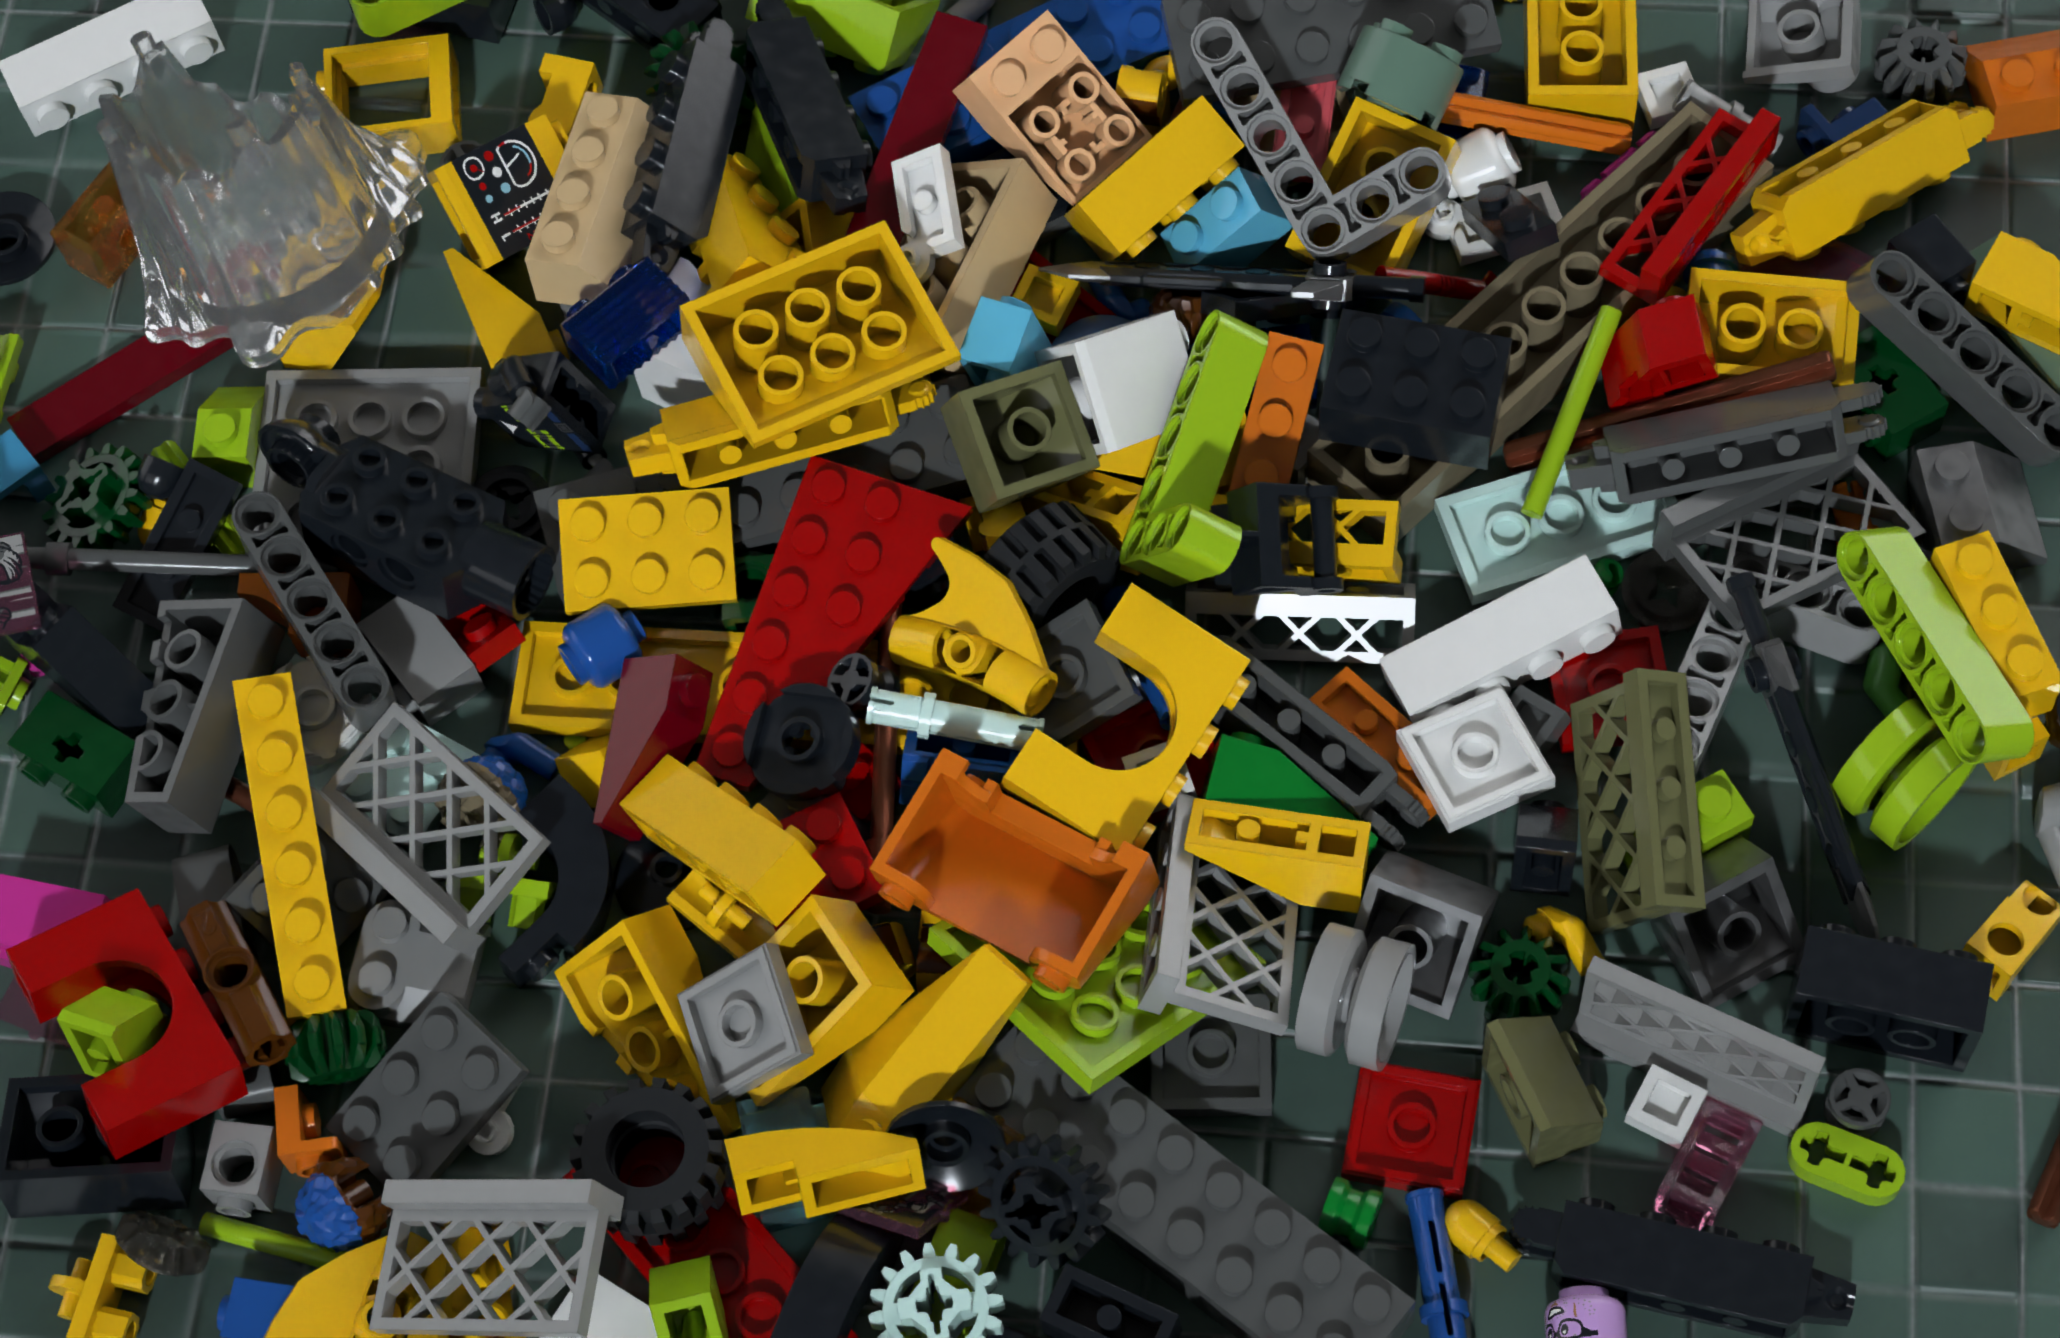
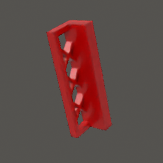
[1599,107,1781,305]

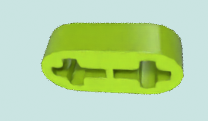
[1787,1122,1906,1207]

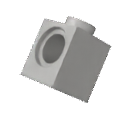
[199,1120,283,1218]

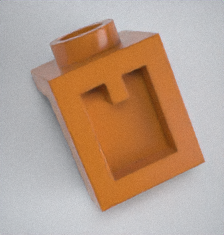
[274,1084,348,1178]

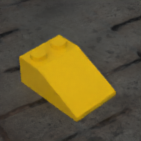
[1677,267,1860,393]
[748,894,915,1107]

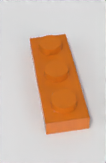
[1228,331,1325,492]
[1309,666,1437,821]

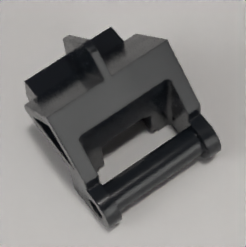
[1211,482,1344,597]

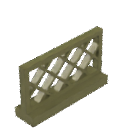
[1570,668,1706,935]

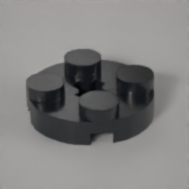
[743,683,861,801]

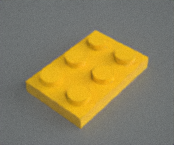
[558,487,738,615]

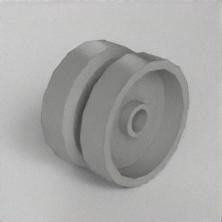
[1295,922,1417,1072]

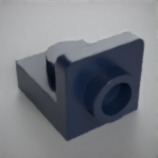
[1796,97,1888,157]

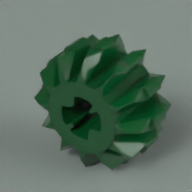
[1468,925,1571,1020]
[285,1008,387,1087]

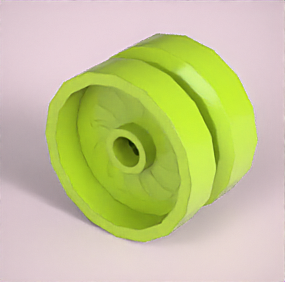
[1831,698,1977,851]

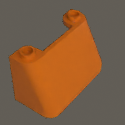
[869,747,1160,993]

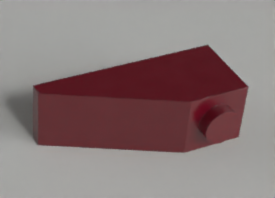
[593,654,713,841]

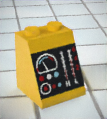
[426,113,568,270]

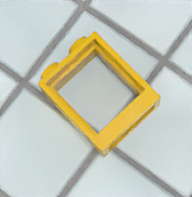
[316,33,462,166]

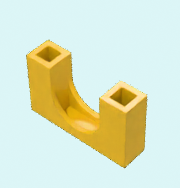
[999,583,1251,853]

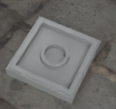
[677,943,814,1105]

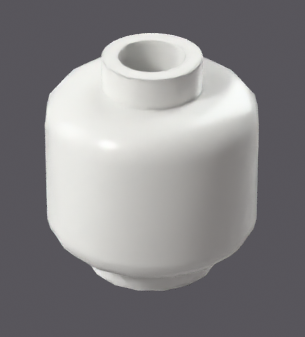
[1448,127,1522,202]

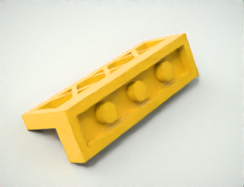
[1210,494,1403,584]

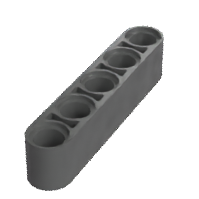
[1846,250,2060,467]
[231,491,398,733]
[172,843,283,1121]

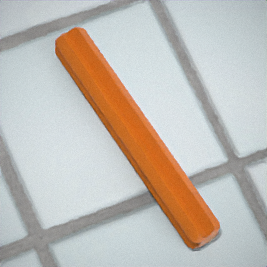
[1441,92,1632,155]

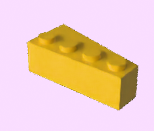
[690,152,805,295]

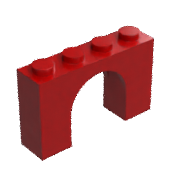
[6,888,251,1160]

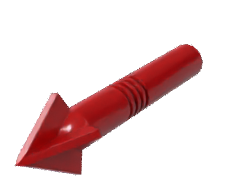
[1374,265,1497,301]

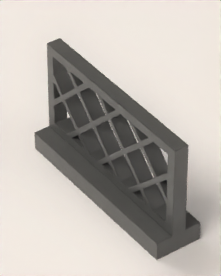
[1652,443,1926,631]

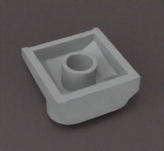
[1742,0,1862,93]
[347,900,492,1029]

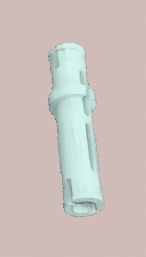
[865,686,1045,751]

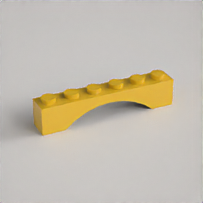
[232,672,347,1027]

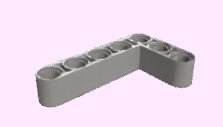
[1191,17,1452,261]
[1678,551,1881,778]

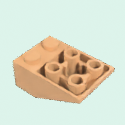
[952,9,1153,206]

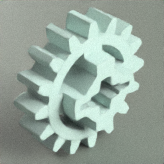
[868,1242,1005,1338]

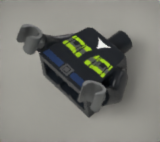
[473,351,616,478]

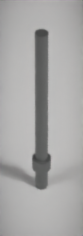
[14,542,342,577]

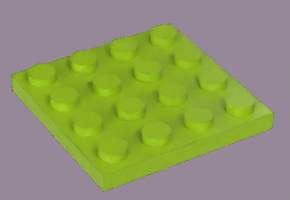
[927,862,1267,1095]

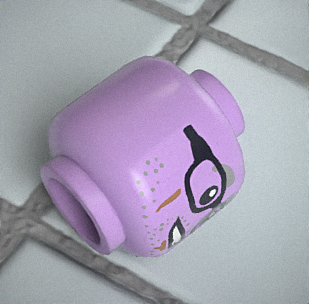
[1544,1285,1628,1338]

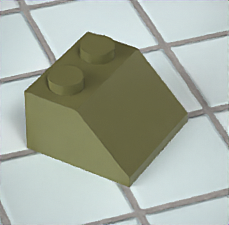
[940,359,1100,514]
[1481,1016,1608,1169]

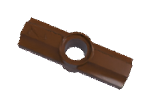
[179,900,297,1067]

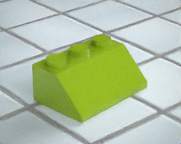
[745,0,940,75]

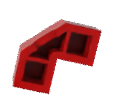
[1601,293,1719,412]

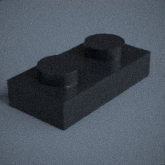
[1460,183,1559,263]

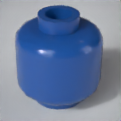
[557,603,647,688]

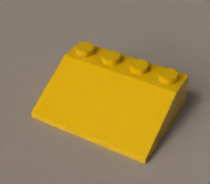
[679,220,961,449]

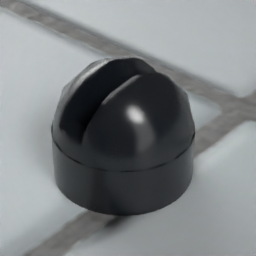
[533,0,578,36]
[137,454,184,499]

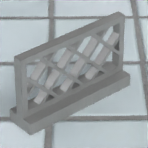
[310,702,551,956]
[1137,792,1298,1036]
[1569,956,1826,1138]
[369,1179,624,1338]

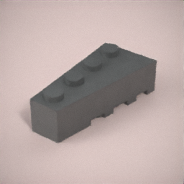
[125,598,286,834]

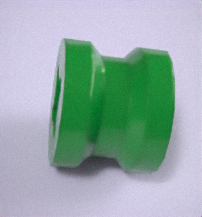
[1318,1176,1384,1251]

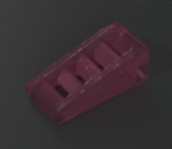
[1652,1096,1763,1231]

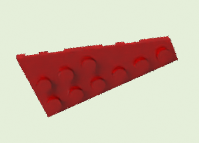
[696,456,973,792]

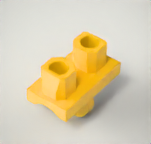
[666,869,776,959]
[48,1233,159,1338]

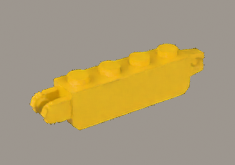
[1730,99,1995,266]
[624,376,937,489]

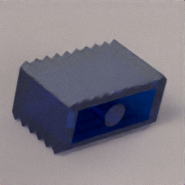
[560,256,690,389]

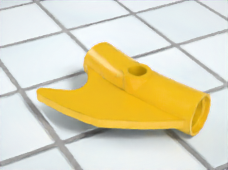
[889,537,1058,717]
[264,1232,430,1338]

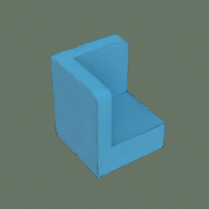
[0,429,56,503]

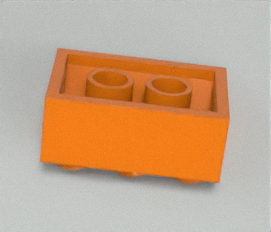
[1965,29,2060,142]

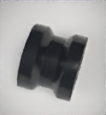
[827,653,901,721]

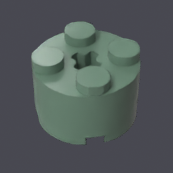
[1335,18,1464,131]

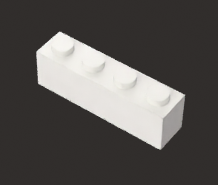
[0,0,225,137]
[1379,554,1623,723]

